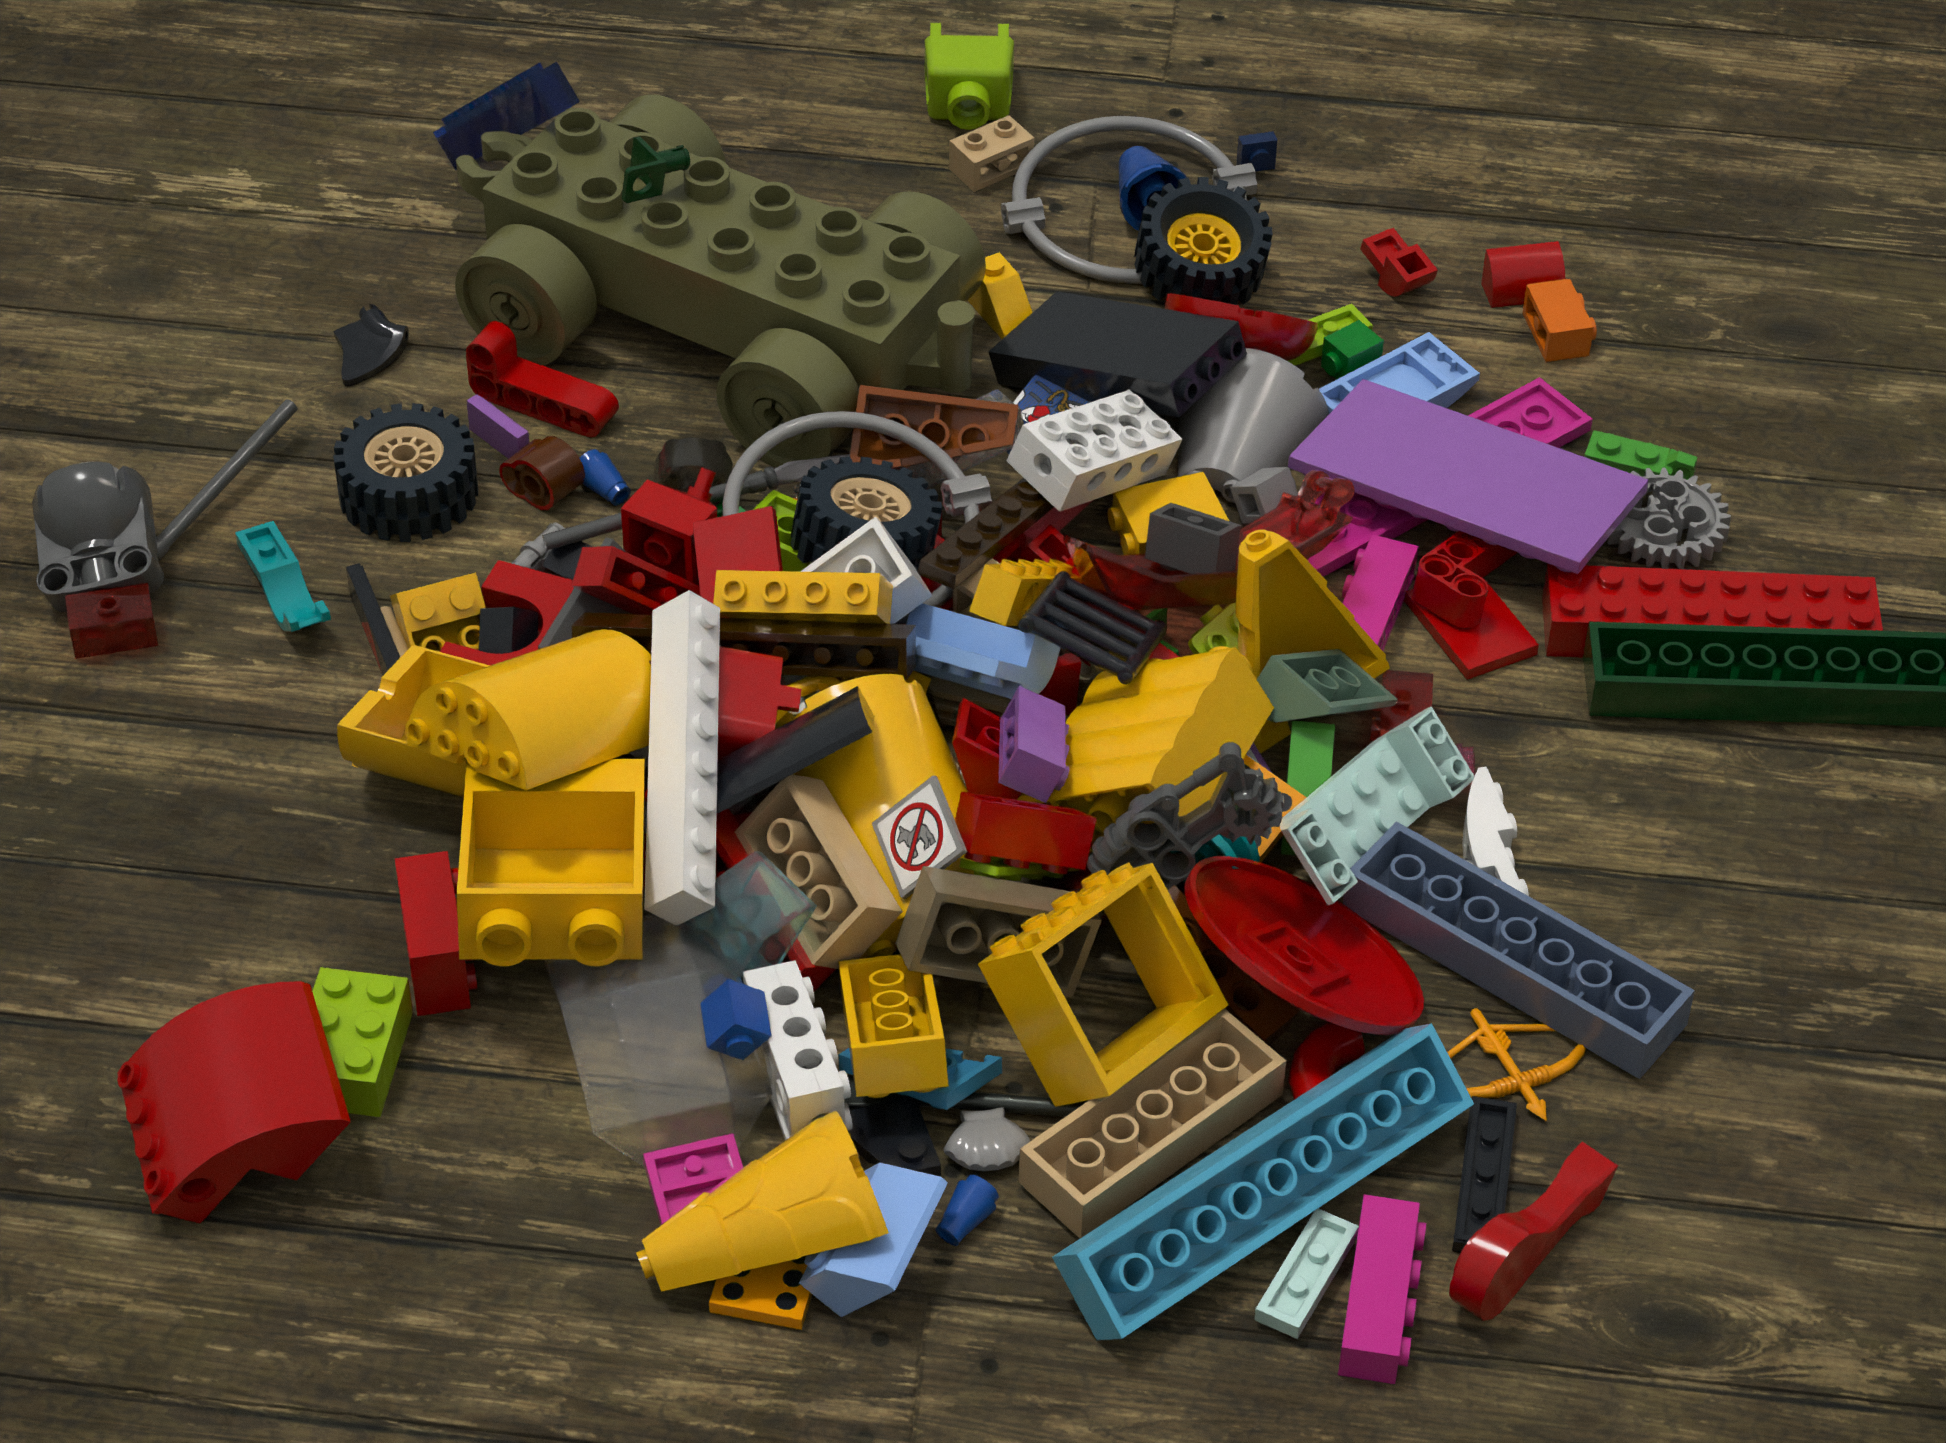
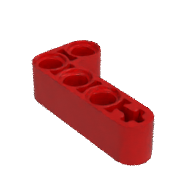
[466,321,619,437]
[1412,531,1517,628]

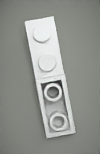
[1462,767,1529,896]

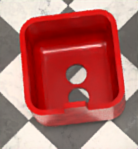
[718,646,801,796]

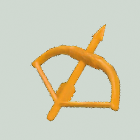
[1447,1008,1586,1121]

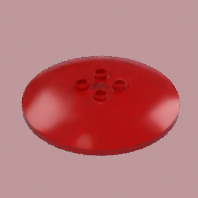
[1184,856,1424,1035]

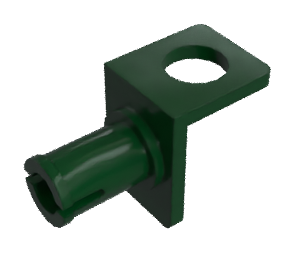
[622,136,690,203]

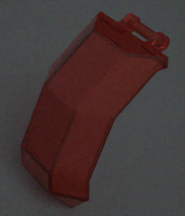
[1063,470,1355,610]

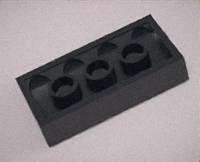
[717,686,875,814]

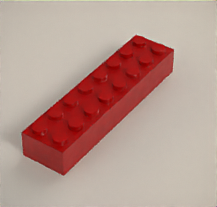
[1542,564,1883,658]

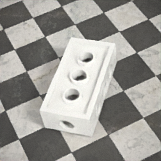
[1007,390,1182,512]
[743,960,852,1140]

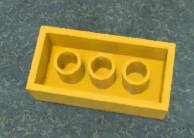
[838,954,949,1098]

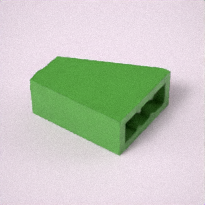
[1281,721,1335,855]

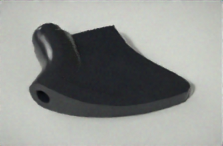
[333,304,409,386]

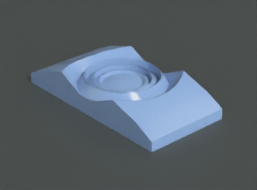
[1319,332,1480,414]

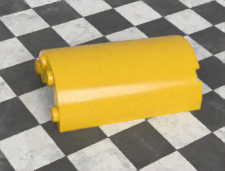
[775,674,1006,959]

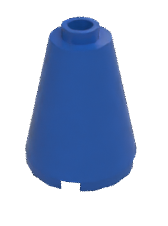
[1119,146,1187,231]

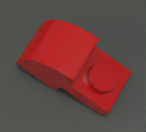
[1360,228,1438,297]

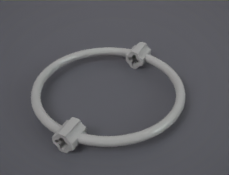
[1001,116,1257,284]
[723,411,992,624]

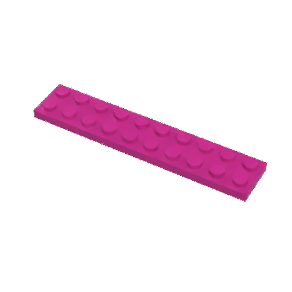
[1243,377,1593,577]

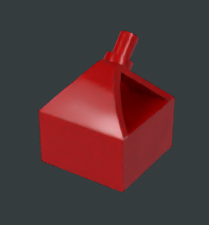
[621,467,717,586]

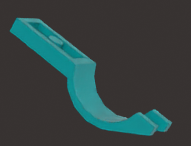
[235,521,331,632]

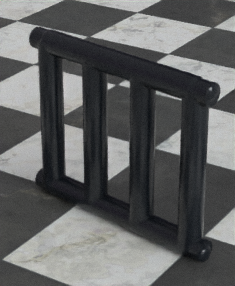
[1018,571,1167,684]

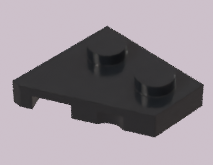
[848,1096,941,1176]

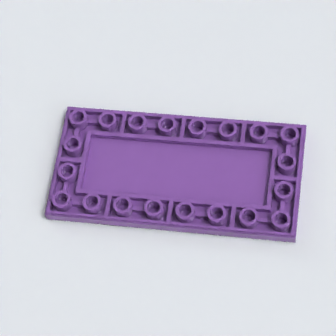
[1288,379,1649,574]

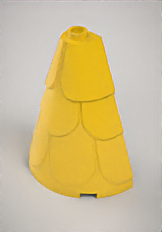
[1235,530,1390,754]
[636,1111,889,1292]

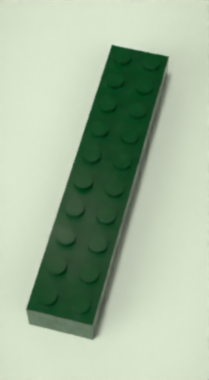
[1583,621,1946,727]

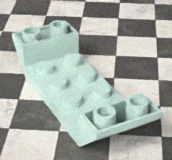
[1280,706,1475,905]

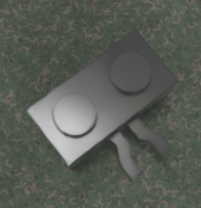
[1145,503,1241,583]

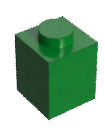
[1321,320,1384,379]

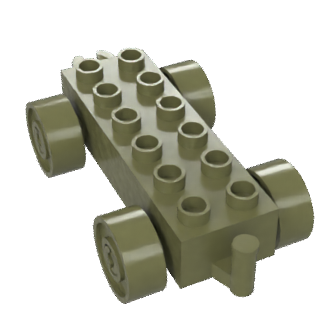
[455,94,986,468]

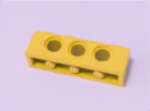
[969,559,1084,626]
[713,570,893,624]

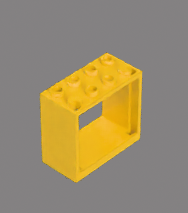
[978,863,1229,1107]

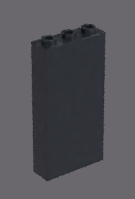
[988,291,1247,417]

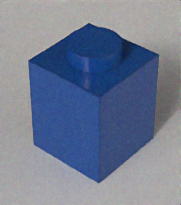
[700,979,772,1060]

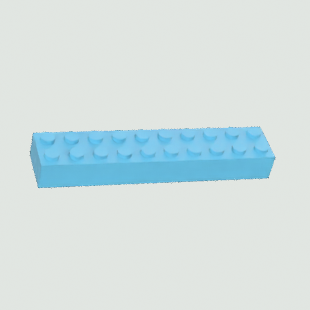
[1052,1023,1474,1340]

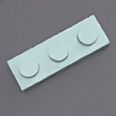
[1254,1208,1359,1339]

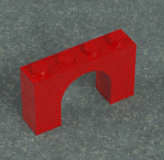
[440,560,574,666]

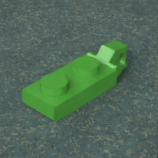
[1584,430,1697,480]

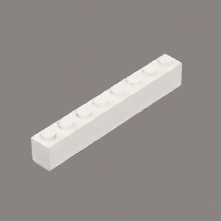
[644,590,720,926]

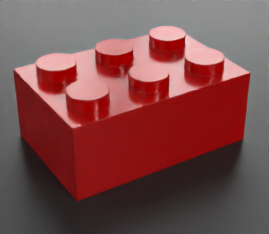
[395,851,477,1016]

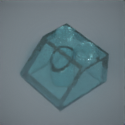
[684,851,817,977]

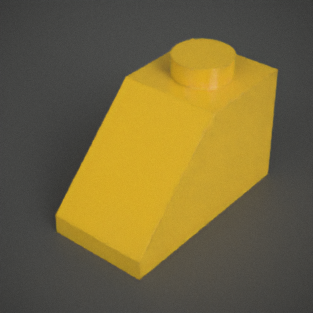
[968,252,1033,339]

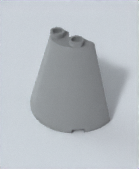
[1177,348,1329,503]

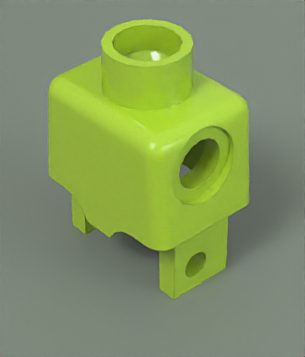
[924,23,1014,130]

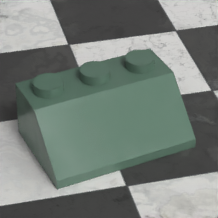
[1257,649,1398,723]

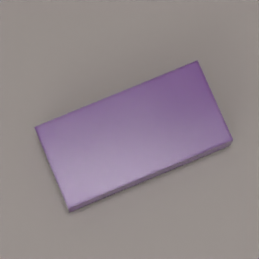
[467,394,529,459]

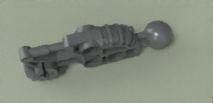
[1087,742,1284,917]

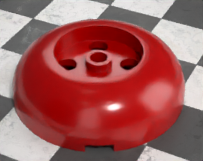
[1165,293,1318,361]

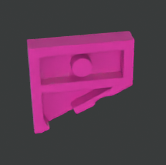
[643,1133,743,1225]

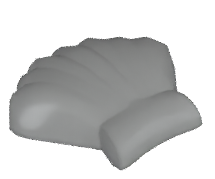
[944,1107,1031,1171]

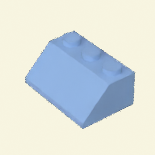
[799,1162,948,1317]

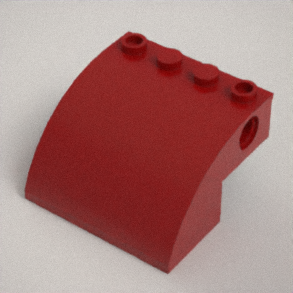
[117,981,351,1223]

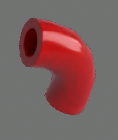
[1288,1023,1365,1100]

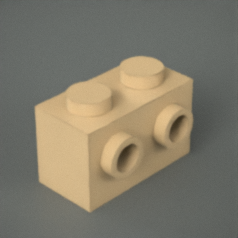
[949,115,1034,192]

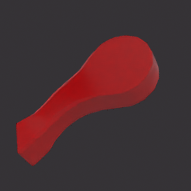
[1449,1141,1618,1321]

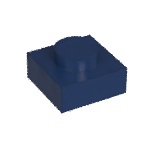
[1236,131,1278,172]

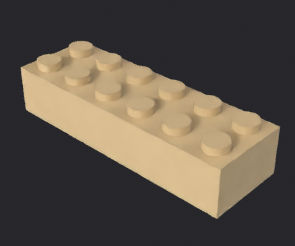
[1019,1008,1286,1238]

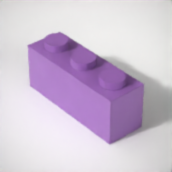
[998,686,1069,803]

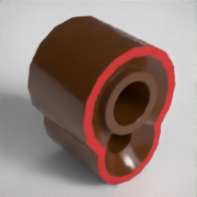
[499,436,585,510]

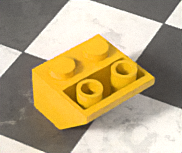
[390,572,486,652]

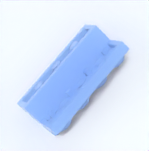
[906,603,1061,699]

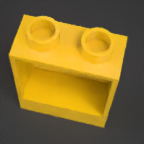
[1018,646,1274,857]
[457,759,645,967]

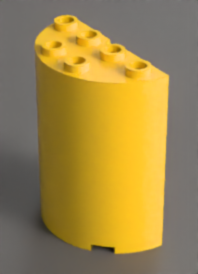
[405,629,651,790]
[337,645,490,797]

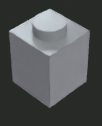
[1230,467,1301,524]

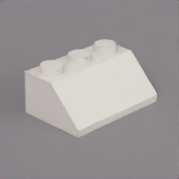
[800,517,933,624]

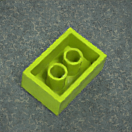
[312,967,413,1117]

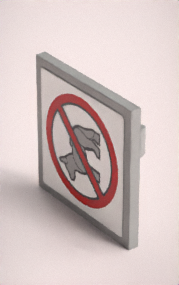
[872,776,967,899]

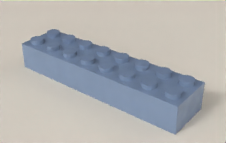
[1343,821,1695,1079]

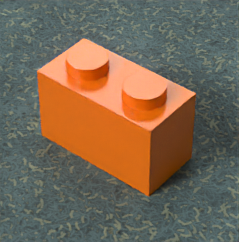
[1522,279,1597,362]

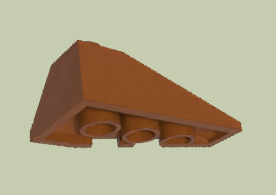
[850,385,1019,469]

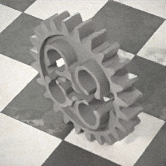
[1607,468,1731,569]

